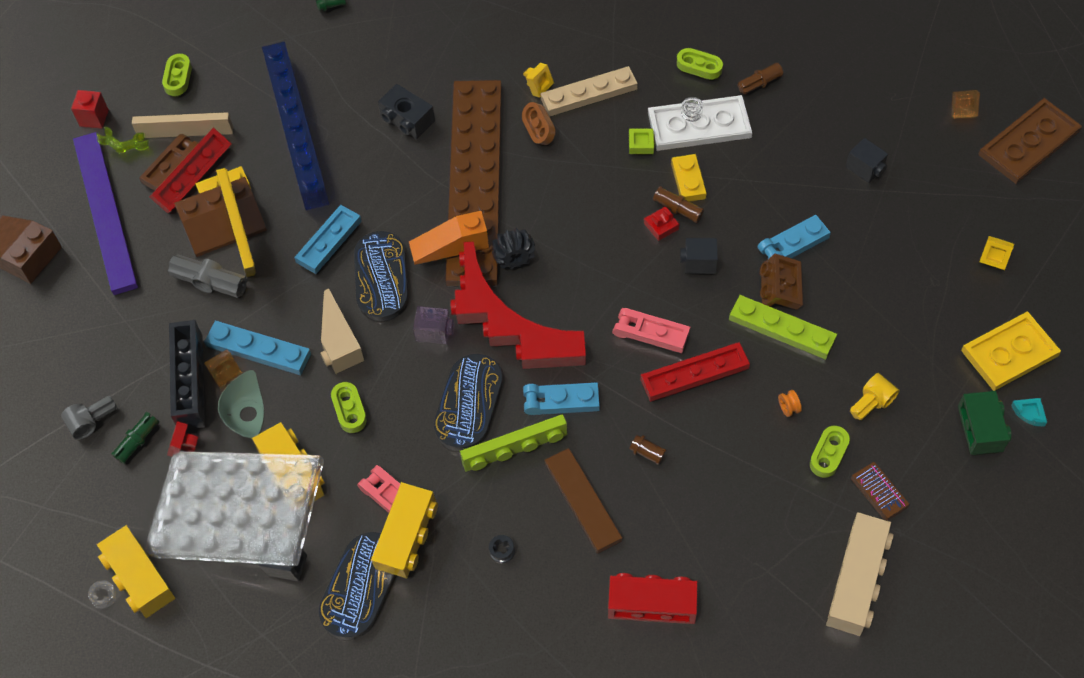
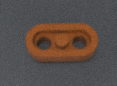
[522,102,555,145]

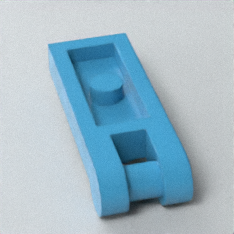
[758,215,831,259]
[523,383,599,415]

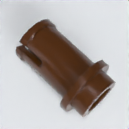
[629,435,666,465]

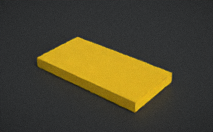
[216,168,256,277]

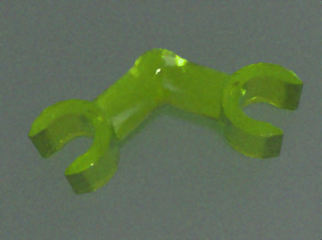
[96,127,149,153]

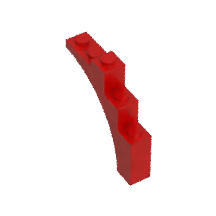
[451,241,586,369]

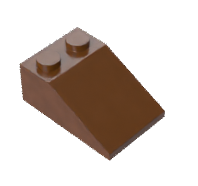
[0,215,62,284]

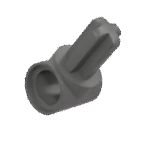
[61,396,117,440]

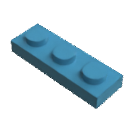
[294,205,362,274]

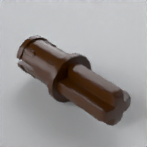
[738,63,783,94]

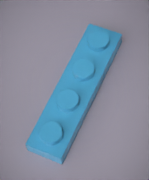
[204,321,311,375]

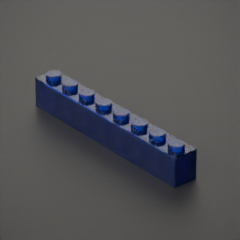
[262,41,329,210]

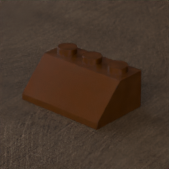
[174,177,267,257]

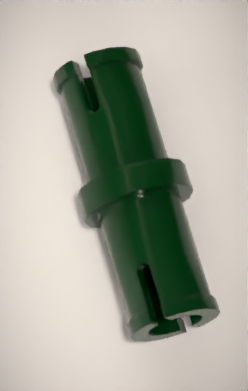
[111,412,160,465]

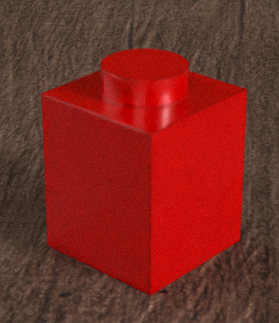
[71,90,109,129]

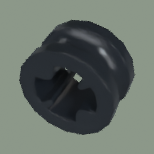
[489,535,515,563]

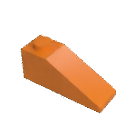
[409,211,489,265]

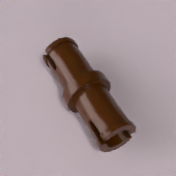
[653,186,704,223]

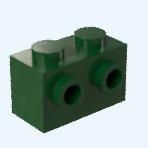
[958,391,1011,455]

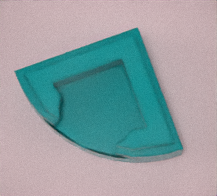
[1011,398,1047,427]

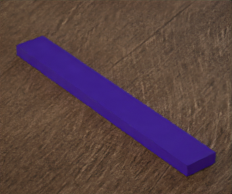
[73,132,138,295]

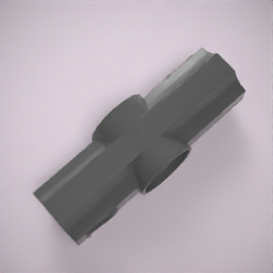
[168,254,247,298]

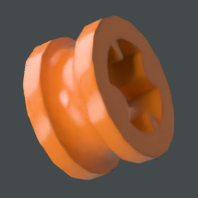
[778,390,802,417]

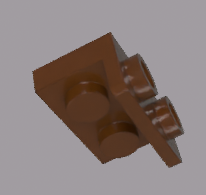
[760,253,803,310]

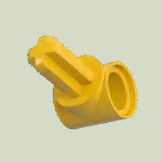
[850,373,900,420]

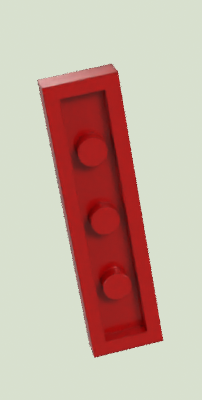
[149,127,231,213]
[640,342,750,402]

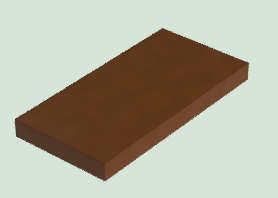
[978,98,1082,184]

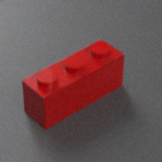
[608,573,697,624]

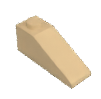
[320,289,364,374]

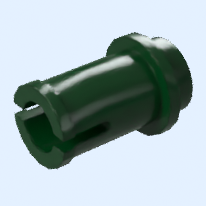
[316,0,346,12]

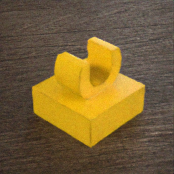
[523,63,554,98]
[979,236,1014,270]

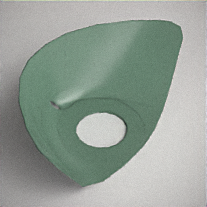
[218,370,264,438]

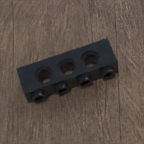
[169,320,205,430]

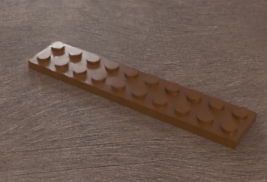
[446,80,501,286]

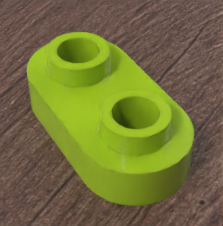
[677,48,723,79]
[162,54,192,96]
[331,382,367,433]
[810,426,850,478]

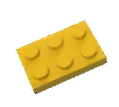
[961,311,1061,391]

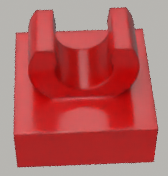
[644,207,679,241]
[167,421,198,458]

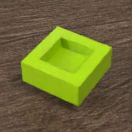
[629,129,654,154]

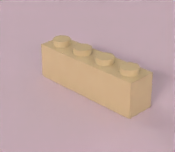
[826,512,893,636]

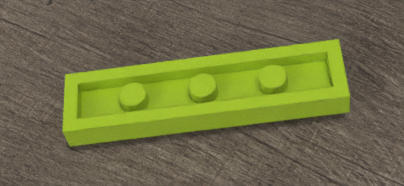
[729,295,837,360]
[460,414,567,472]

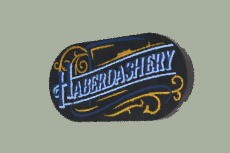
[354,231,408,321]
[434,354,503,452]
[319,532,396,640]

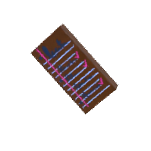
[851,462,909,521]

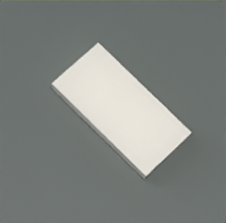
[648,95,752,151]

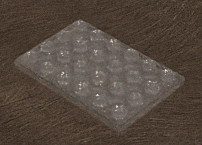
[144,452,324,566]

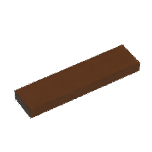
[545,448,622,554]

